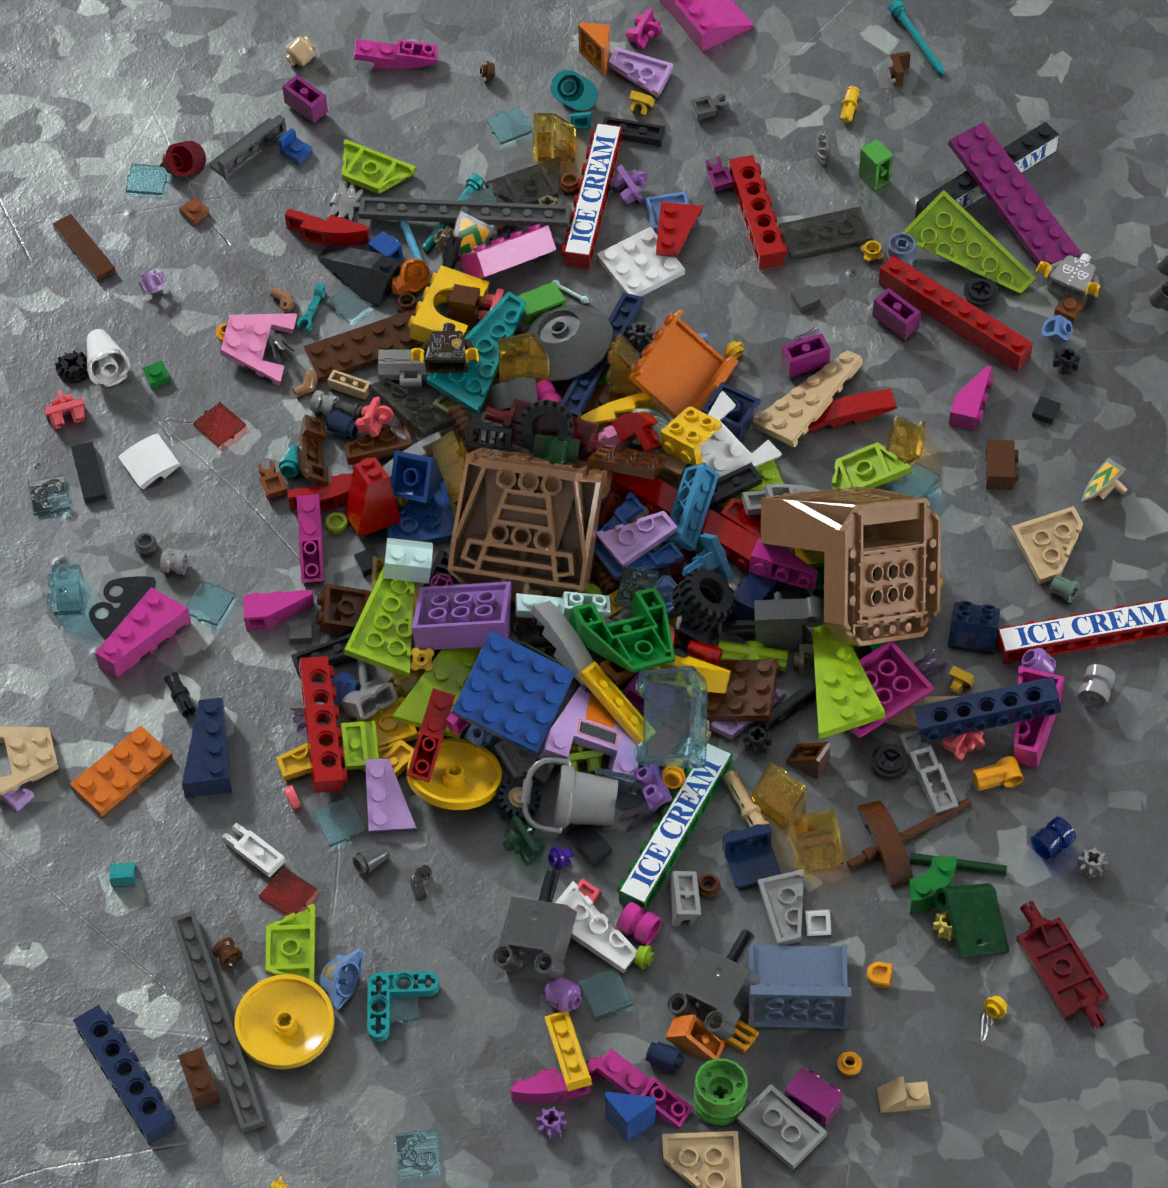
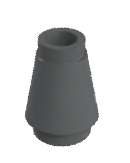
[352,845,390,875]

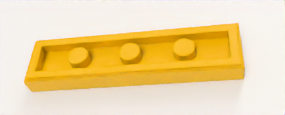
[577,661,656,747]
[544,1011,592,1092]

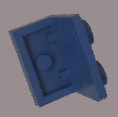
[948,601,1000,653]
[722,824,781,889]

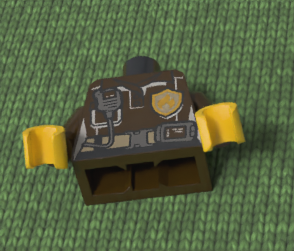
[411,323,479,373]

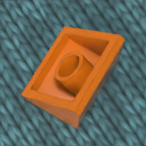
[578,22,611,76]

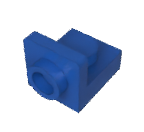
[278,128,313,165]
[332,672,359,706]

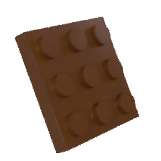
[587,444,666,480]
[700,659,779,722]

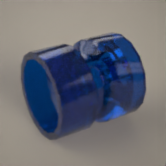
[1030,816,1077,861]

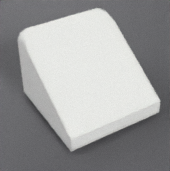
[805,909,831,936]

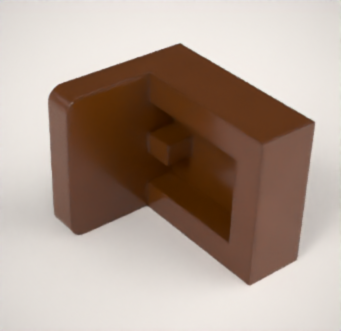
[887,51,911,87]

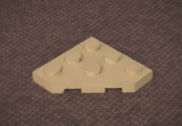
[1011,506,1083,584]
[662,1131,742,1188]

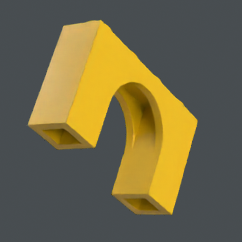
[408,265,489,343]

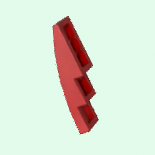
[808,389,897,432]

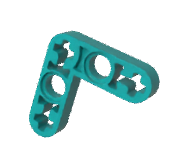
[367,971,440,1043]

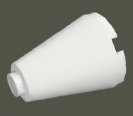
[86,329,131,387]

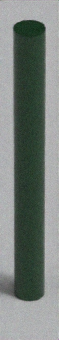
[910,853,1007,875]

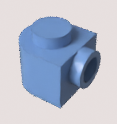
[1042,315,1073,344]
[464,724,497,747]

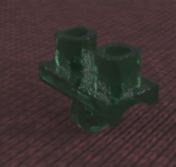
[503,816,546,865]

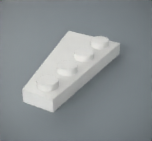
[555,881,637,974]

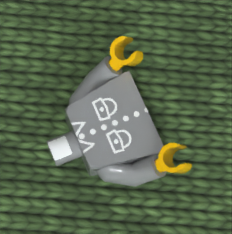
[1036,254,1101,305]

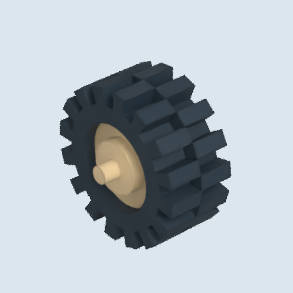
[496,776,541,823]

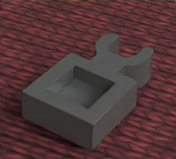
[690,94,729,120]

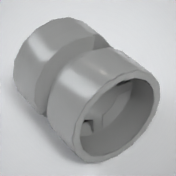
[1078,664,1116,708]

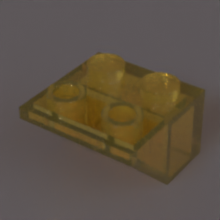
[532,113,576,162]
[498,332,550,383]
[606,334,642,394]
[751,762,808,831]
[786,809,844,871]

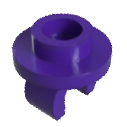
[548,846,574,871]

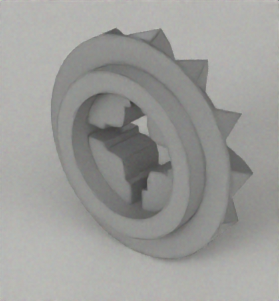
[816,131,830,165]

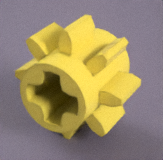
[933,911,954,941]

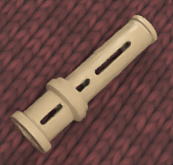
[723,771,770,827]

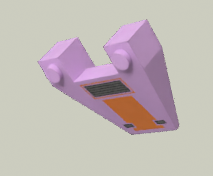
[538,685,640,788]

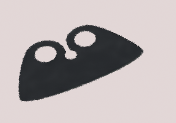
[89,576,155,640]

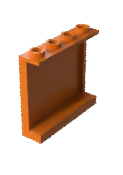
[629,309,738,419]

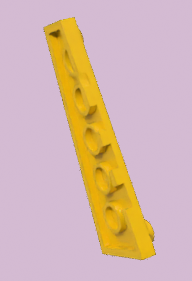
[276,696,418,781]

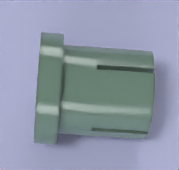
[1050,575,1080,603]

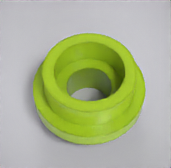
[634,945,654,969]

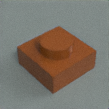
[179,197,210,225]
[1054,294,1084,323]

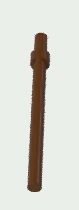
[847,798,972,870]

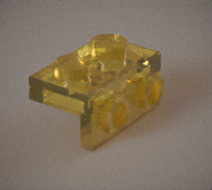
[886,416,927,465]

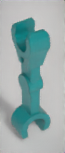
[297,284,326,332]

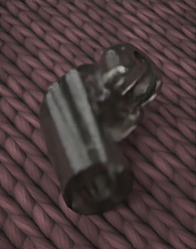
[410,865,432,901]

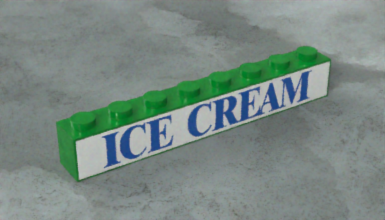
[617,742,733,913]

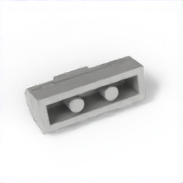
[378,350,430,387]

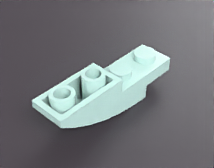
[515,591,611,625]

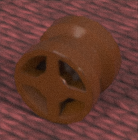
[212,937,243,968]

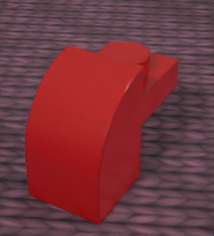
[611,412,662,452]

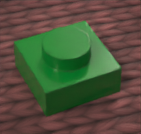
[142,361,171,389]

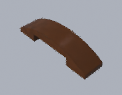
[299,414,329,485]
[857,800,913,887]

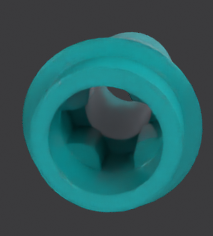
[279,445,301,478]

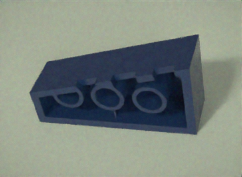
[725,573,787,641]
[182,697,232,798]

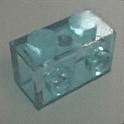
[47,563,83,615]

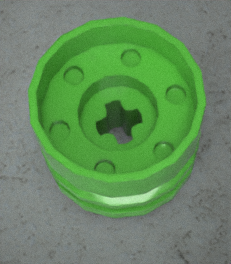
[693,1058,748,1126]

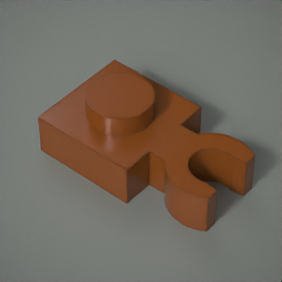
[258,461,288,500]

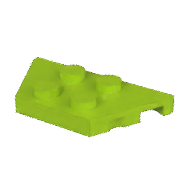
[342,139,416,194]
[832,442,912,489]
[265,904,316,982]

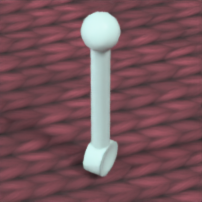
[552,280,589,304]

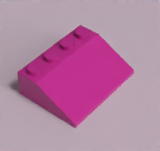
[660,0,754,52]
[816,641,935,738]

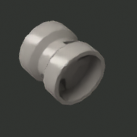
[310,390,339,416]
[160,550,188,575]

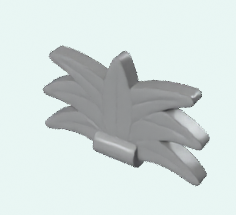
[327,181,363,221]

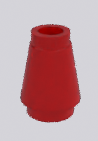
[687,640,723,666]

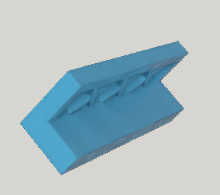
[661,463,719,552]

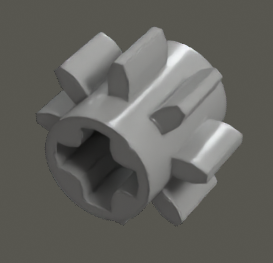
[1077,848,1108,879]

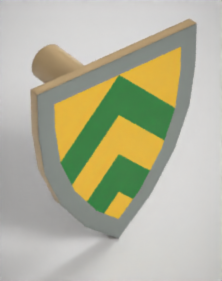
[454,211,495,265]
[1081,458,1127,503]

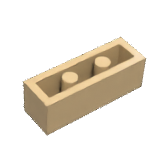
[328,370,371,401]

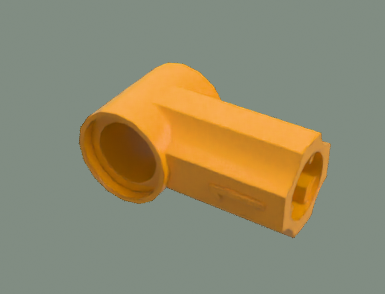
[972,756,1024,791]

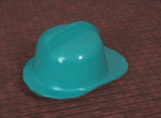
[550,70,598,111]

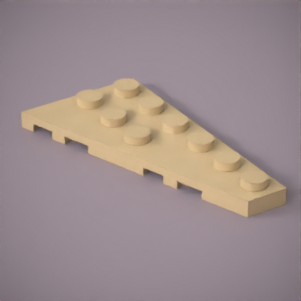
[751,350,863,448]

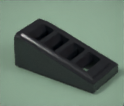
[465,422,512,451]

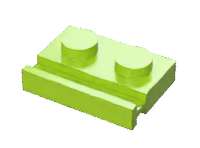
[341,721,379,770]

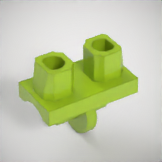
[560,744,603,774]

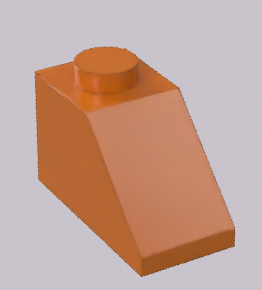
[665,1015,726,1061]

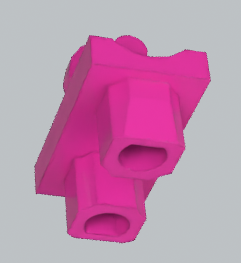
[626,9,662,49]

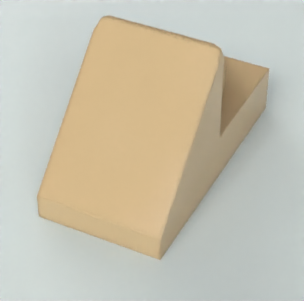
[877,1076,931,1113]

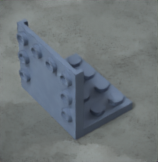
[748,943,851,1029]

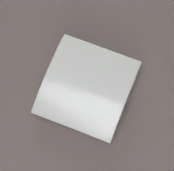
[118,433,181,490]

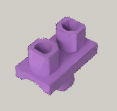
[610,164,648,205]
[635,764,673,812]

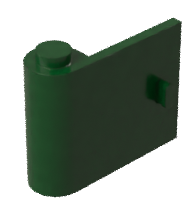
[934,883,1010,958]

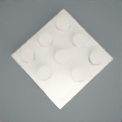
[596,227,685,297]

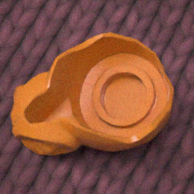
[392,258,430,296]

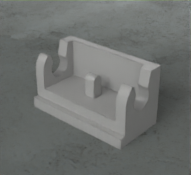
[667,871,701,927]

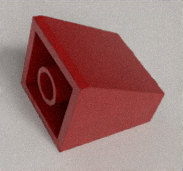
[344,457,401,537]

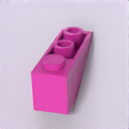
[949,366,994,431]
[748,538,818,591]
[244,590,314,630]

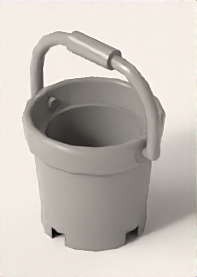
[520,757,618,834]

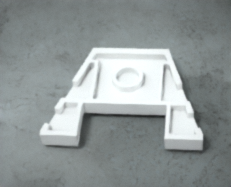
[700,391,782,478]

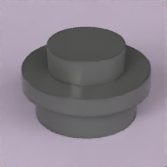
[134,533,157,555]

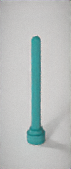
[888,0,945,75]
[422,173,485,252]

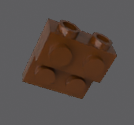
[316,584,370,635]

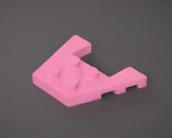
[220,313,297,386]

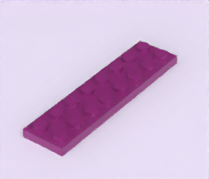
[948,122,1082,265]

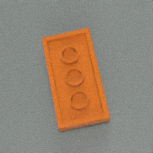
[70,725,173,817]

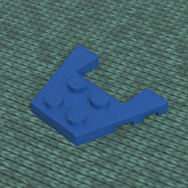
[594,492,684,581]

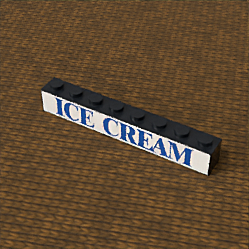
[915,122,1059,218]

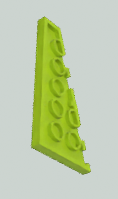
[902,190,1036,294]
[344,567,415,678]
[812,623,886,740]
[392,647,482,739]

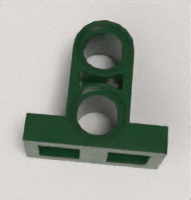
[532,434,580,464]

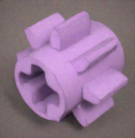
[138,269,166,295]

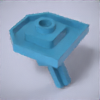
[682,533,734,580]

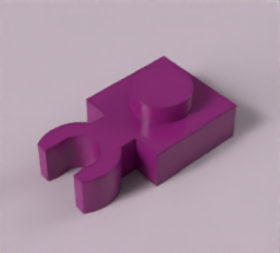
[706,157,734,192]

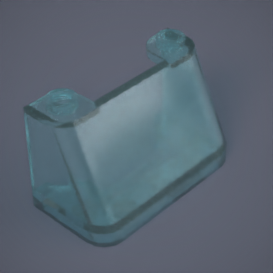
[634,666,708,769]

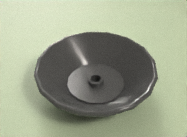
[516,304,613,382]

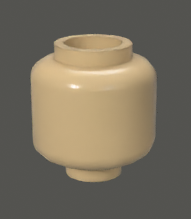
[285,36,316,67]

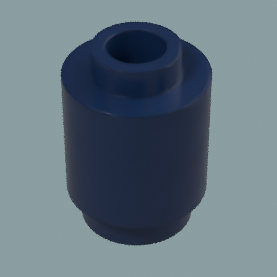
[325,410,358,439]
[645,1042,684,1073]

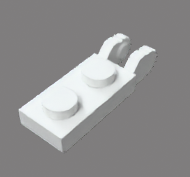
[222,823,286,878]

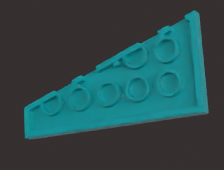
[426,291,526,415]

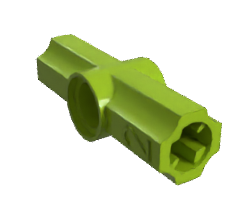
[718,641,789,671]

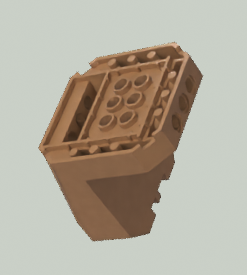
[447,448,613,603]
[761,487,941,646]

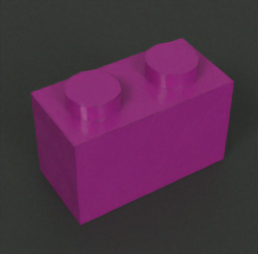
[282,75,328,124]
[872,288,921,340]
[781,333,831,378]
[784,1067,844,1127]

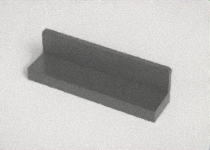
[209,114,287,179]

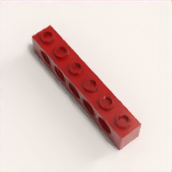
[729,155,788,269]
[299,656,347,793]

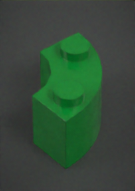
[908,856,957,914]

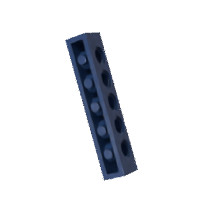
[914,676,1061,743]
[73,1005,176,1145]

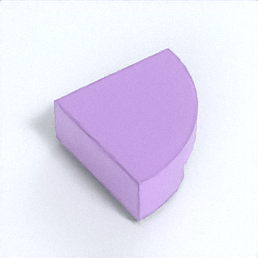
[1,788,35,812]

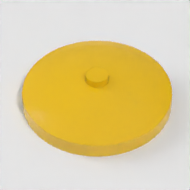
[407,738,502,810]
[235,974,335,1069]

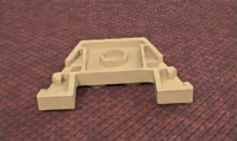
[0,726,59,799]

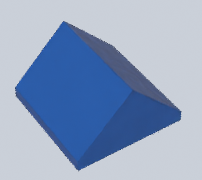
[391,451,444,503]
[605,1091,656,1143]

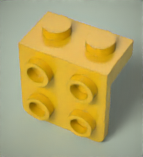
[660,407,722,466]

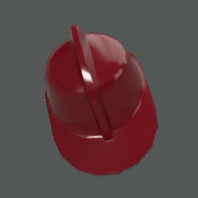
[160,141,206,177]

